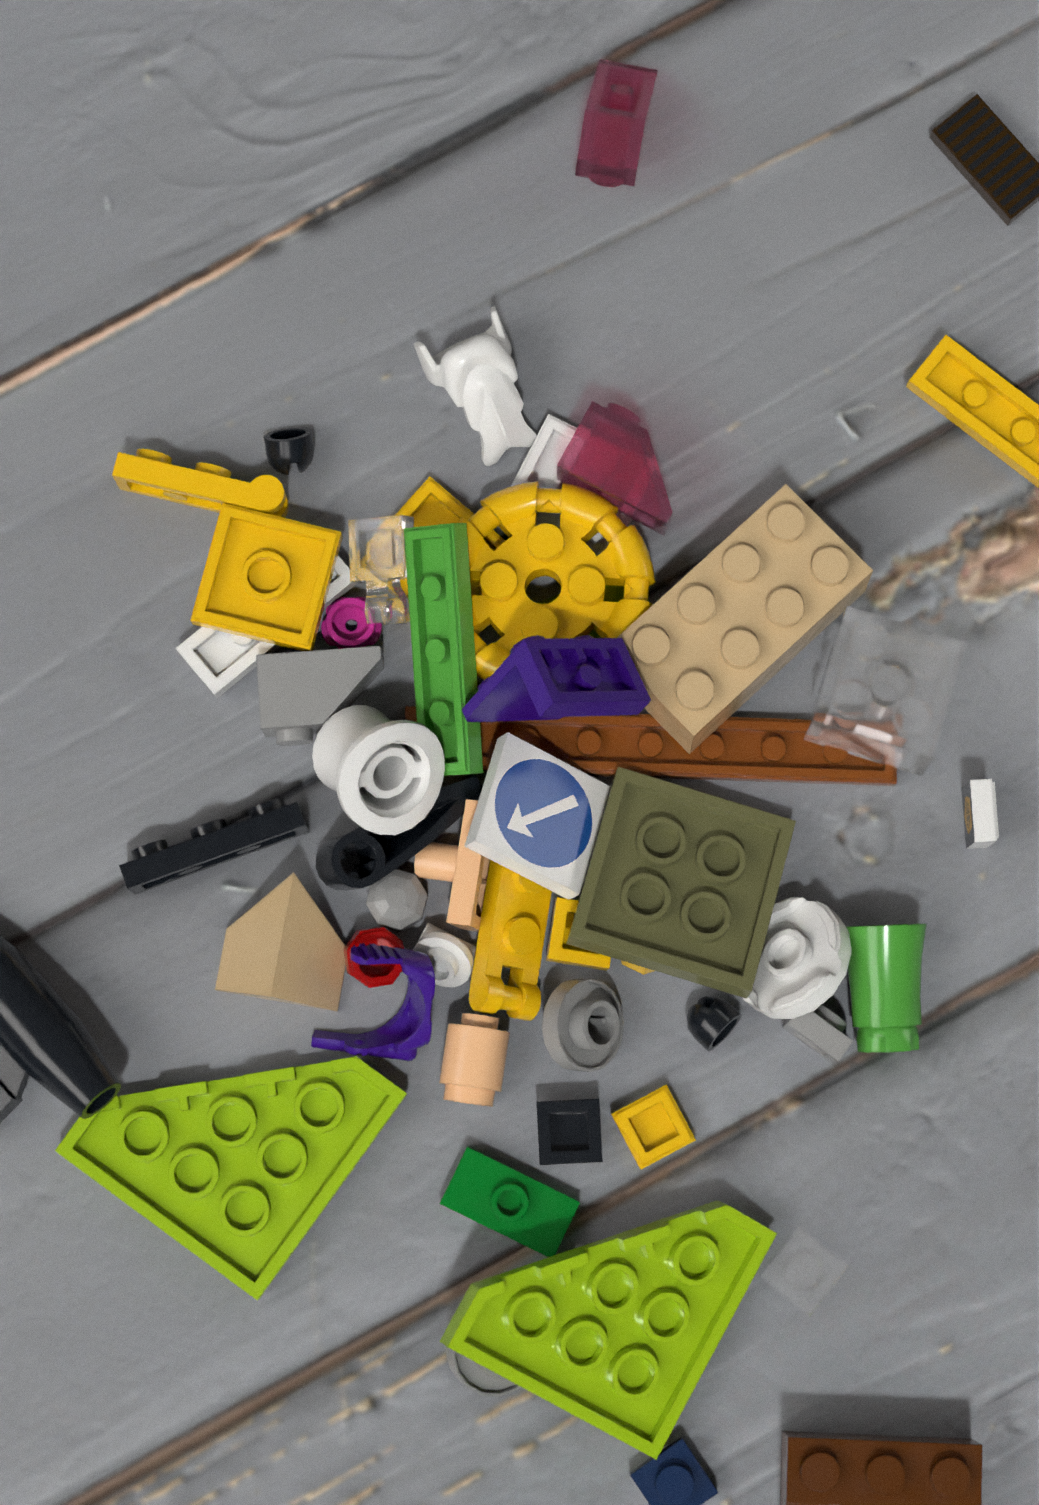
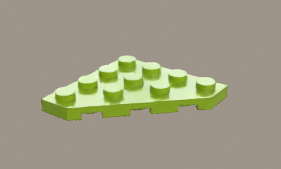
[55,1056,408,1301]
[439,1200,777,1460]

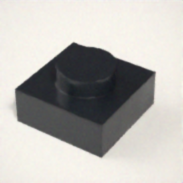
[536,1099,603,1165]

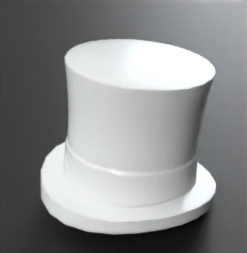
[312,705,445,835]

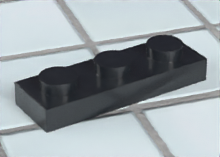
[119,798,309,895]

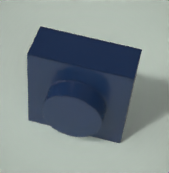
[629,1437,718,1505]

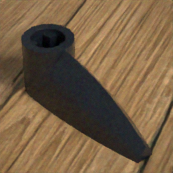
[315,776,482,891]

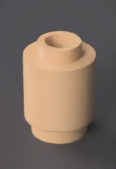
[439,1013,510,1107]

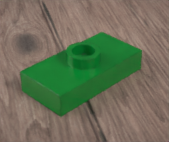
[439,1147,580,1257]

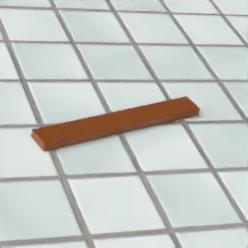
[405,706,898,786]

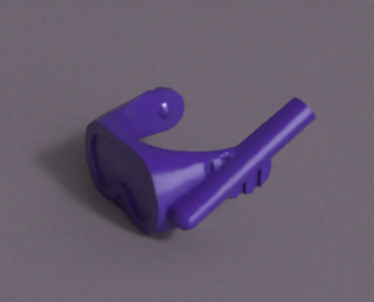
[311,943,435,1061]

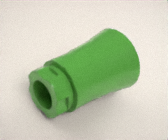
[846,923,927,1053]

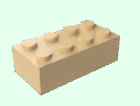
[617,484,873,754]

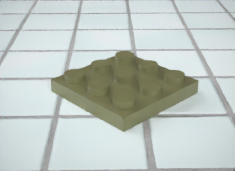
[566,767,796,999]

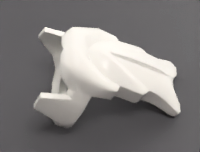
[414,306,537,467]

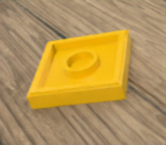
[190,503,343,651]

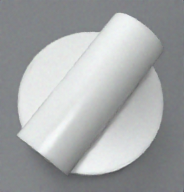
[413,922,476,987]

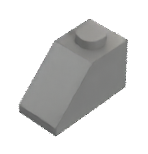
[256,646,384,746]

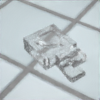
[348,515,414,626]

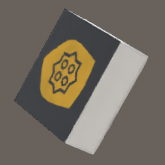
[961,779,999,849]

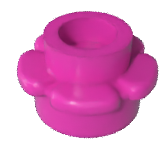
[321,597,382,649]

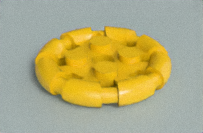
[457,481,655,680]

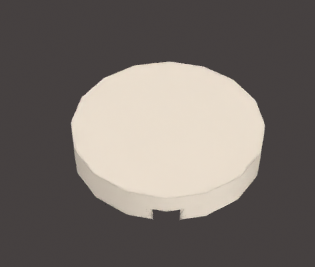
[742,897,852,1019]

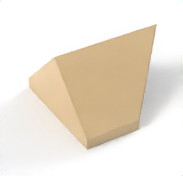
[215,872,346,1012]

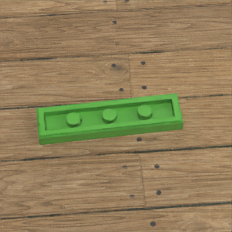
[404,523,483,776]

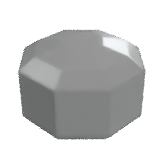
[366,869,428,932]

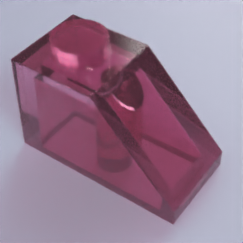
[575,59,658,187]
[557,401,673,536]

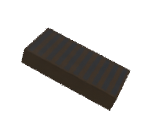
[929,94,1039,226]

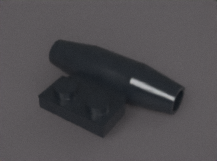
[0,935,121,1123]

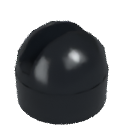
[264,427,314,475]
[687,996,742,1051]

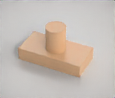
[414,799,490,932]

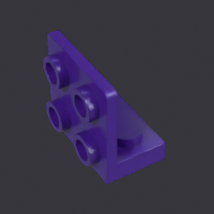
[462,635,651,722]

